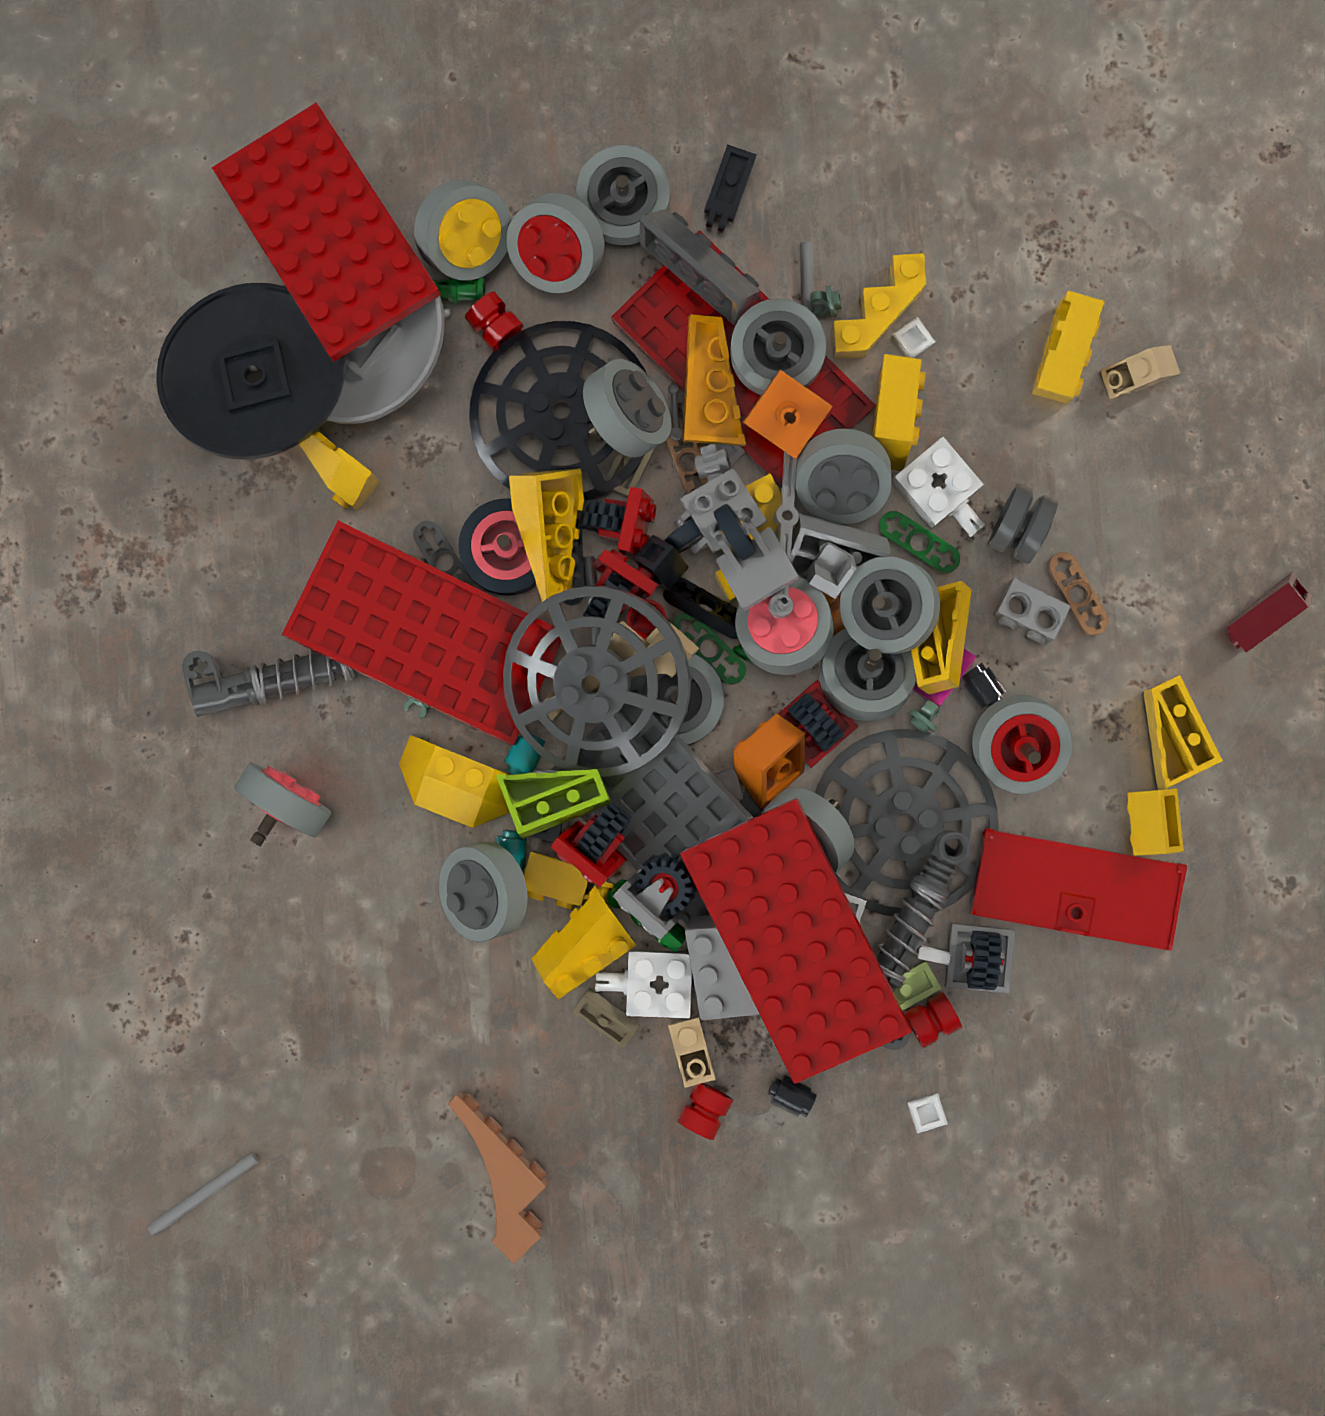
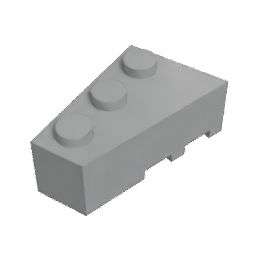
[790,512,891,579]

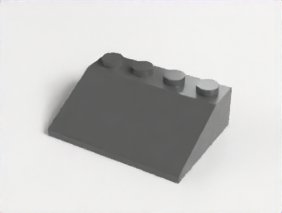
[639,209,760,326]

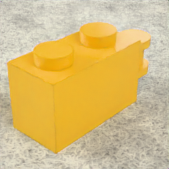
[524,851,614,910]

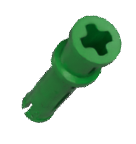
[433,276,486,304]

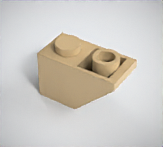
[1100,345,1180,399]
[668,1014,716,1088]

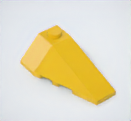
[299,431,380,511]
[509,468,584,602]

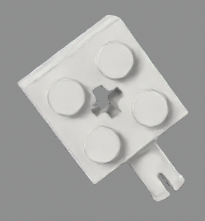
[891,437,985,537]
[595,949,692,1018]

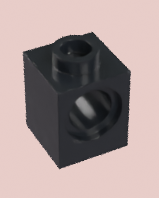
[633,535,689,591]

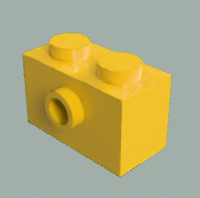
[1127,788,1184,856]

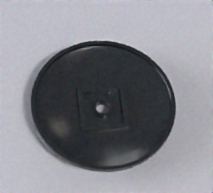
[156,282,346,460]

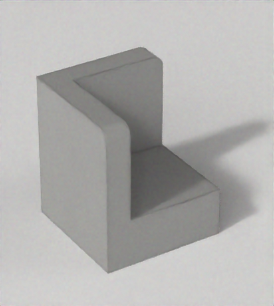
[807,542,857,599]

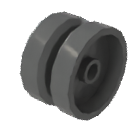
[988,483,1058,564]

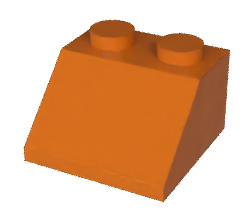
[733,713,805,810]

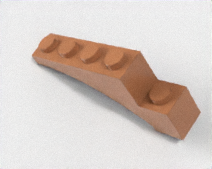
[448,1091,548,1264]

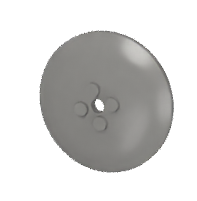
[283,272,444,424]

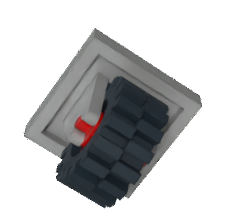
[612,853,698,940]
[945,923,1015,994]

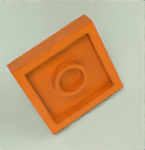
[743,369,833,459]

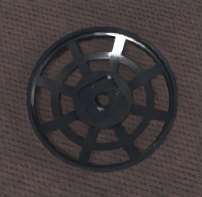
[469,321,646,501]

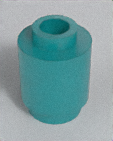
[503,733,546,775]
[495,830,527,869]

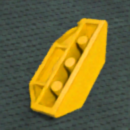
[399,735,510,828]

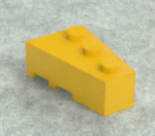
[1032,291,1105,404]
[871,354,926,471]
[911,581,972,694]
[1143,675,1223,789]
[531,886,637,1000]

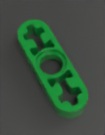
[878,511,960,574]
[673,612,746,685]

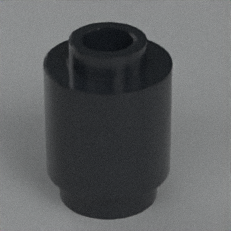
[962,663,1006,709]
[767,1075,817,1117]

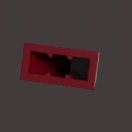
[1227,572,1312,653]

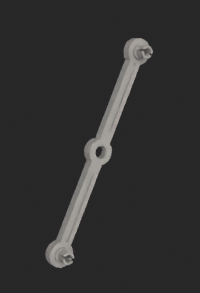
[768,451,799,619]

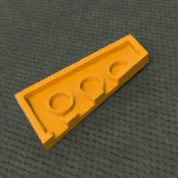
[682,314,746,447]

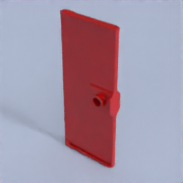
[970,828,1187,951]

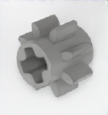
[695,444,732,482]

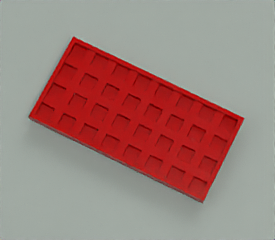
[211,102,441,362]
[611,230,876,489]
[281,520,562,746]
[680,797,912,1084]

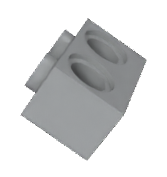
[993,578,1071,644]

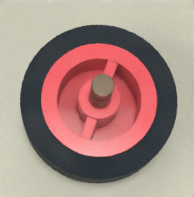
[459,498,537,595]

